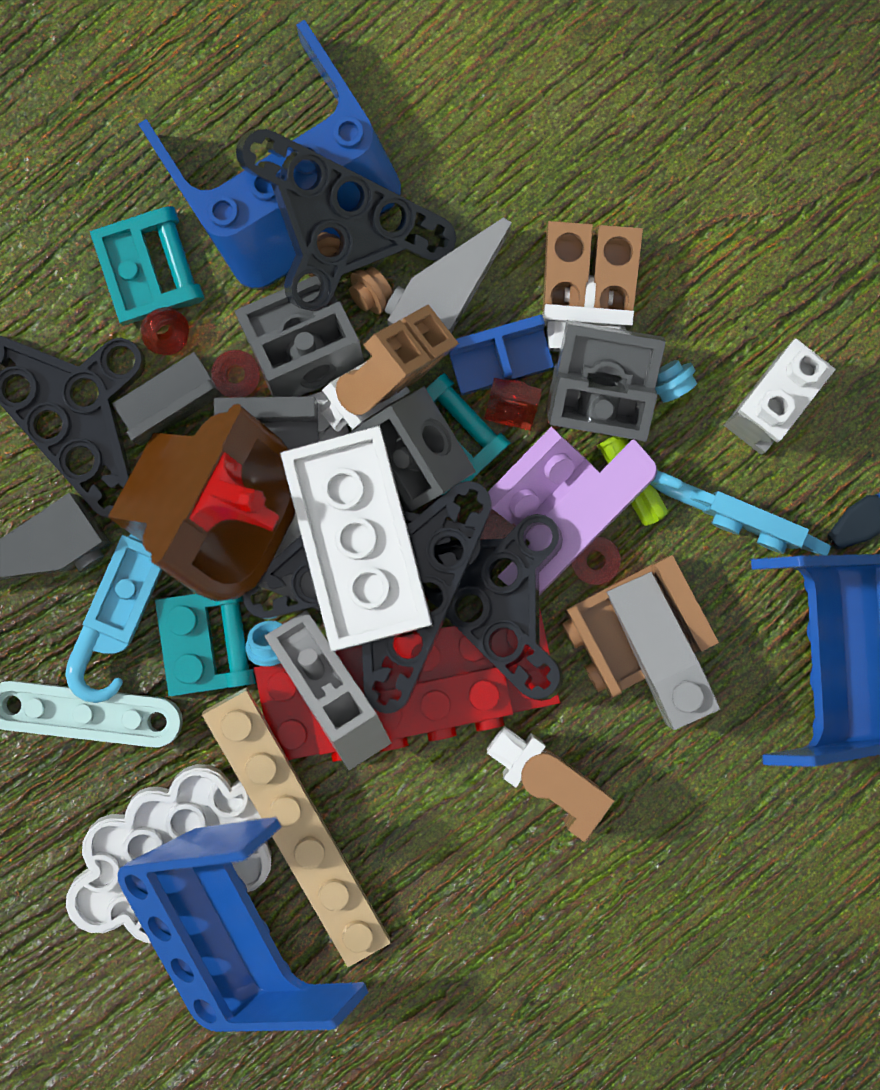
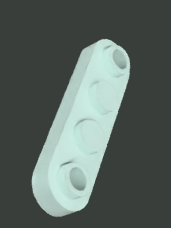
[0,681,183,747]

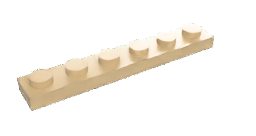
[202,687,391,967]

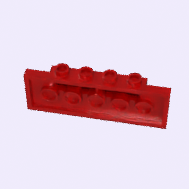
[254,608,560,762]

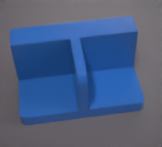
[448,315,554,396]

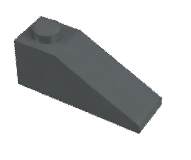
[0,493,112,580]

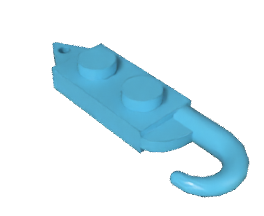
[650,471,831,555]
[65,534,163,703]

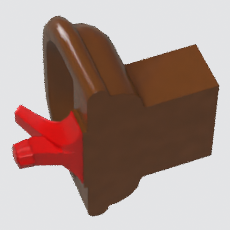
[108,404,295,602]

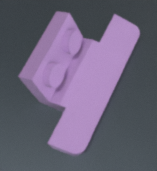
[488,427,657,596]

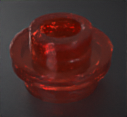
[140,307,189,355]
[211,350,260,398]
[572,536,621,585]

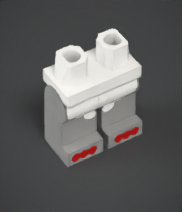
[723,338,836,455]

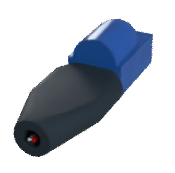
[827,492,880,550]

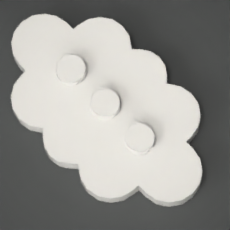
[66,764,272,943]

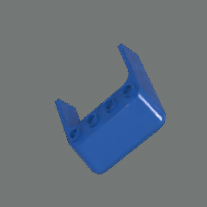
[138,20,401,289]
[751,554,880,767]
[117,817,369,1032]

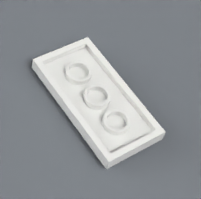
[281,426,432,652]

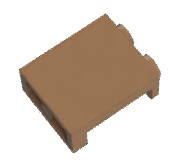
[561,555,719,698]

